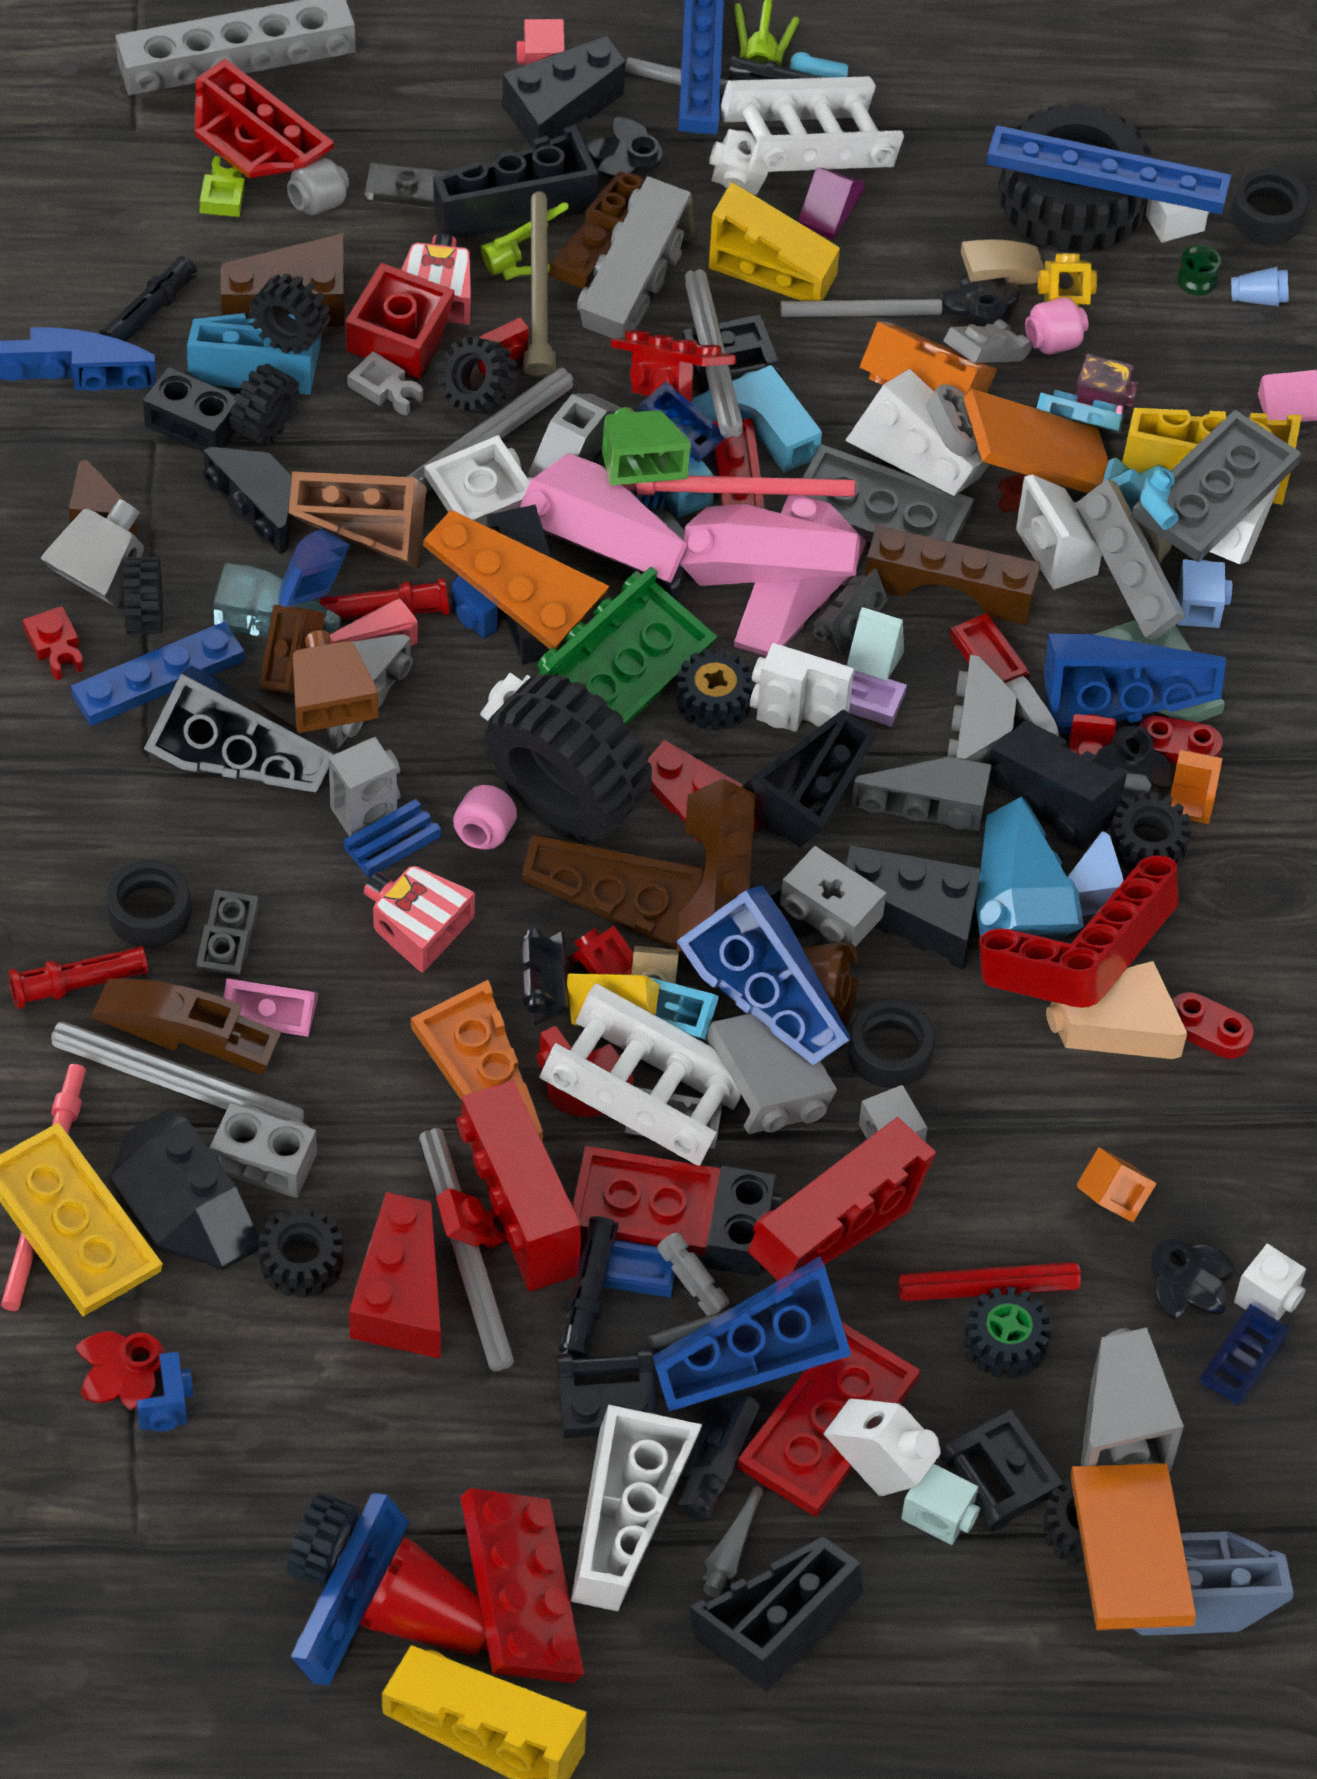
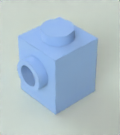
[1177,560,1232,628]

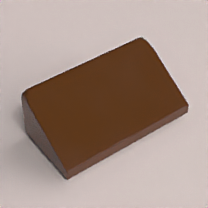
[259,604,325,695]

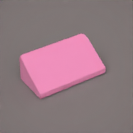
[1258,370,1317,422]
[223,979,318,1037]

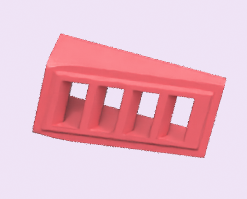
[330,599,418,646]

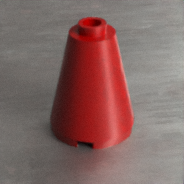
[359,1537,489,1657]

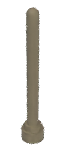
[523,192,556,376]

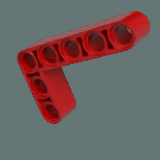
[979,855,1179,1008]

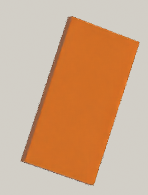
[963,389,1108,493]
[1071,1463,1196,1630]

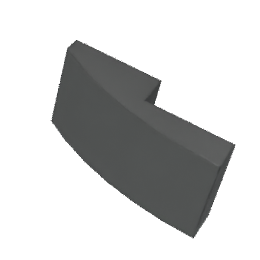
[196,889,260,976]

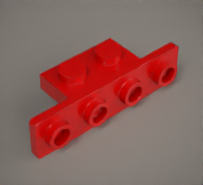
[611,330,736,403]

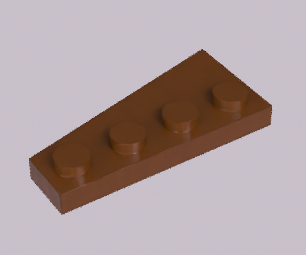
[522,835,704,950]

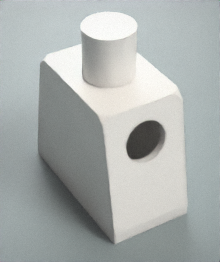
[824,1399,940,1496]

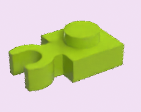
[200,156,244,217]

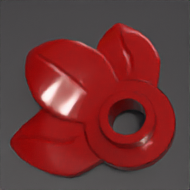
[76,1331,164,1411]

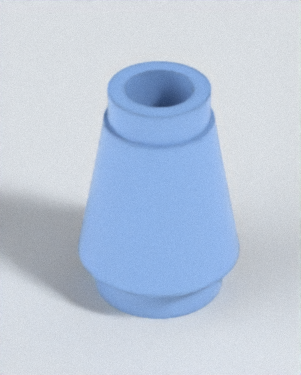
[1231,267,1289,307]

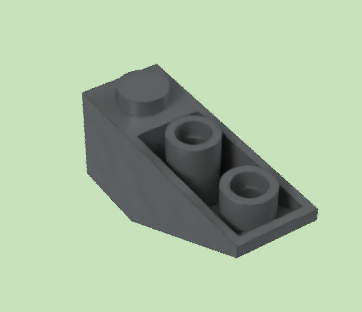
[851,757,991,831]

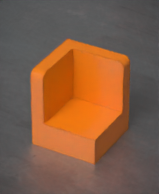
[1170,750,1223,824]
[1077,1147,1157,1222]

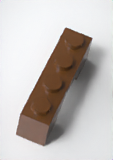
[865,525,1041,626]
[676,778,756,957]

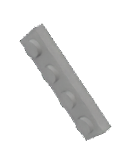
[1076,479,1186,641]

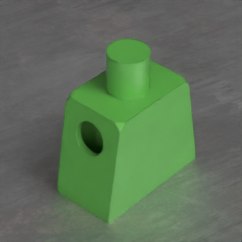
[602,407,691,485]

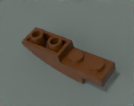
[549,171,645,289]
[91,979,281,1076]

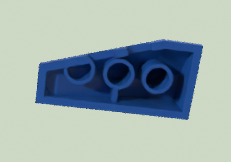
[1044,634,1226,734]
[677,885,851,1065]

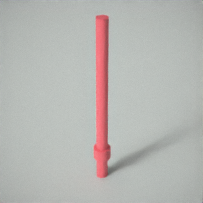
[622,476,856,497]
[1,1064,86,1311]

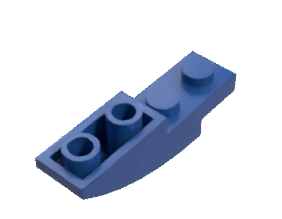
[0,327,157,391]

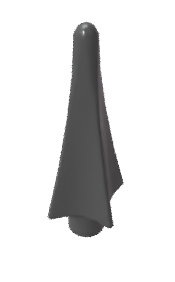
[702,1486,763,1598]

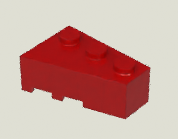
[349,1192,441,1359]

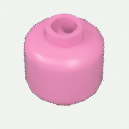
[1025,298,1088,355]
[453,785,517,850]

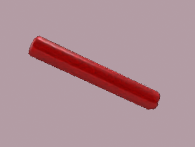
[897,1262,1081,1301]

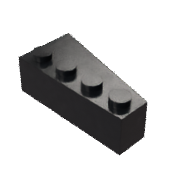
[433,124,598,238]

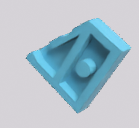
[1036,390,1124,433]

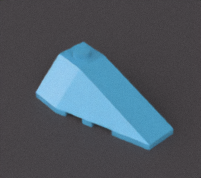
[976,797,1084,941]

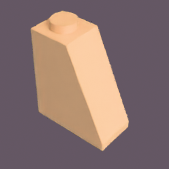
[1046,961,1187,1059]

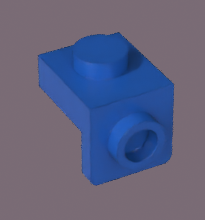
[452,575,497,639]
[136,1352,194,1432]

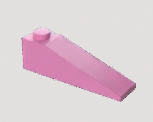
[519,453,688,583]
[734,495,866,656]
[680,504,860,586]

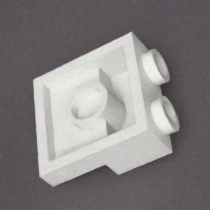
[424,435,533,525]
[749,643,854,732]

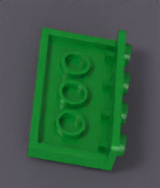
[537,566,717,725]

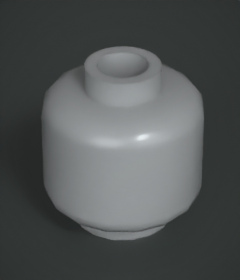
[287,157,349,216]

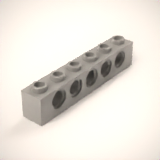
[115,0,355,96]

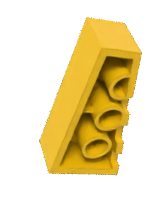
[1122,408,1302,505]
[382,1645,587,1779]

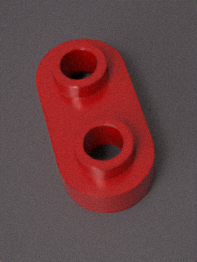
[1139,716,1223,764]
[1172,992,1254,1059]

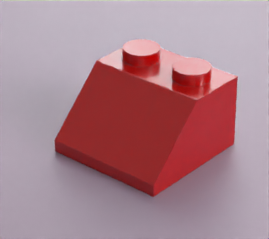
[345,263,455,379]

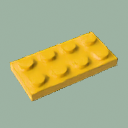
[0,1122,163,1317]

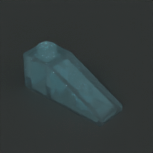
[213,563,341,637]

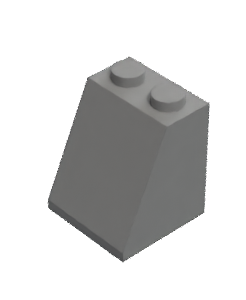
[1081,1327,1184,1471]

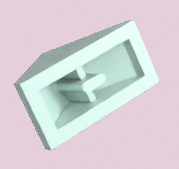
[847,607,904,681]

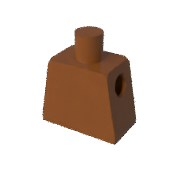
[293,630,378,733]

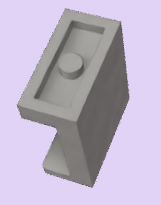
[702,1014,837,1134]

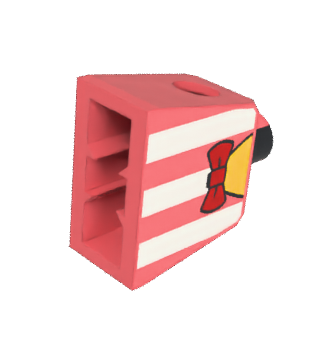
[401,233,471,325]
[364,866,475,973]

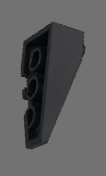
[144,665,337,793]

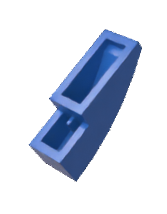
[278,528,350,608]

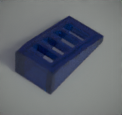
[636,381,726,463]
[1199,1303,1290,1406]

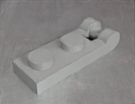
[943,319,1033,363]

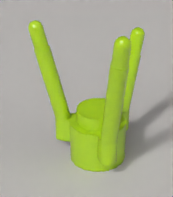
[734,0,800,66]
[481,202,568,281]

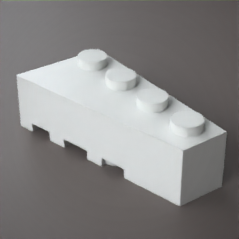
[571,1405,702,1611]

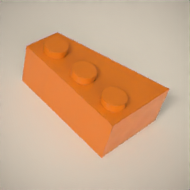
[860,322,997,395]

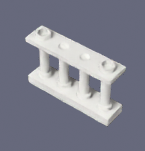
[719,76,904,172]
[539,983,742,1166]

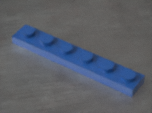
[678,0,724,134]
[986,125,1231,214]

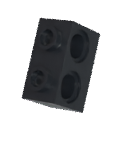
[143,367,237,452]
[705,1166,782,1277]

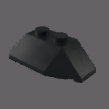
[109,1110,259,1270]

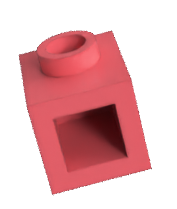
[517,19,564,65]

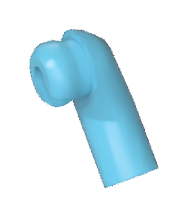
[790,52,848,78]
[1140,468,1179,530]

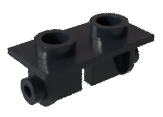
[520,928,568,1025]

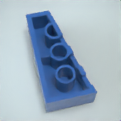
[653,1256,851,1411]

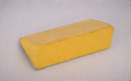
[567,974,660,1026]

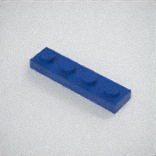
[71,621,245,726]
[291,1493,409,1686]

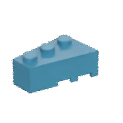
[187,313,321,395]

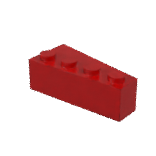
[456,1080,580,1292]
[748,1116,936,1281]

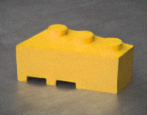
[709,182,840,301]

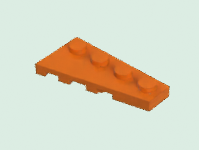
[423,510,610,649]
[411,980,543,1141]

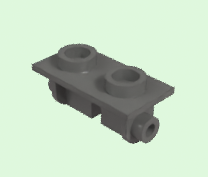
[813,569,888,655]

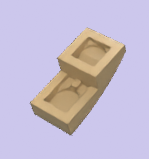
[961,240,1045,286]

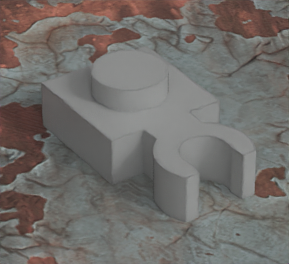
[347,352,423,415]

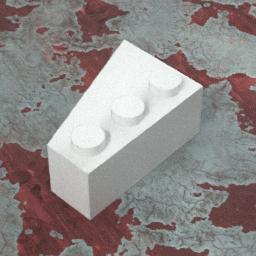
[845,369,990,496]

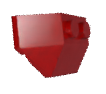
[195,58,334,178]

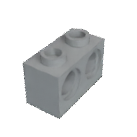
[329,737,401,836]
[210,1103,317,1198]

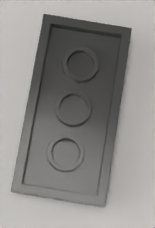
[1131,410,1302,562]
[803,444,974,543]

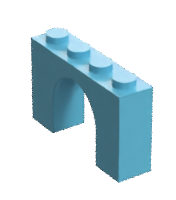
[661,365,822,519]

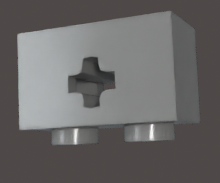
[780,846,886,947]

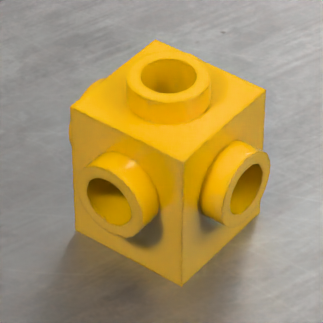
[1038,253,1097,308]

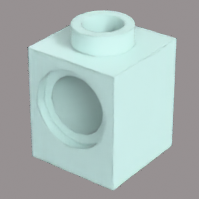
[901,1464,980,1545]

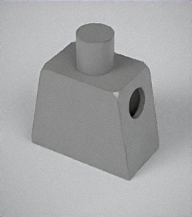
[41,499,144,608]

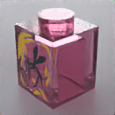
[1075,354,1138,414]

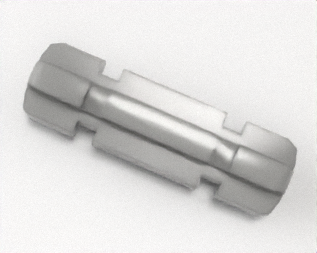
[657,1233,729,1316]

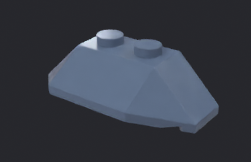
[1131,1531,1294,1636]

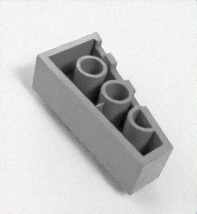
[577,176,696,338]

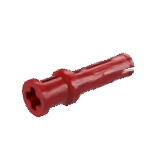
[319,577,449,624]
[8,946,148,1009]

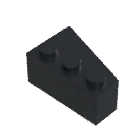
[846,845,981,970]

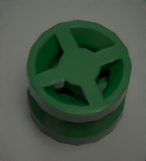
[1177,245,1221,296]

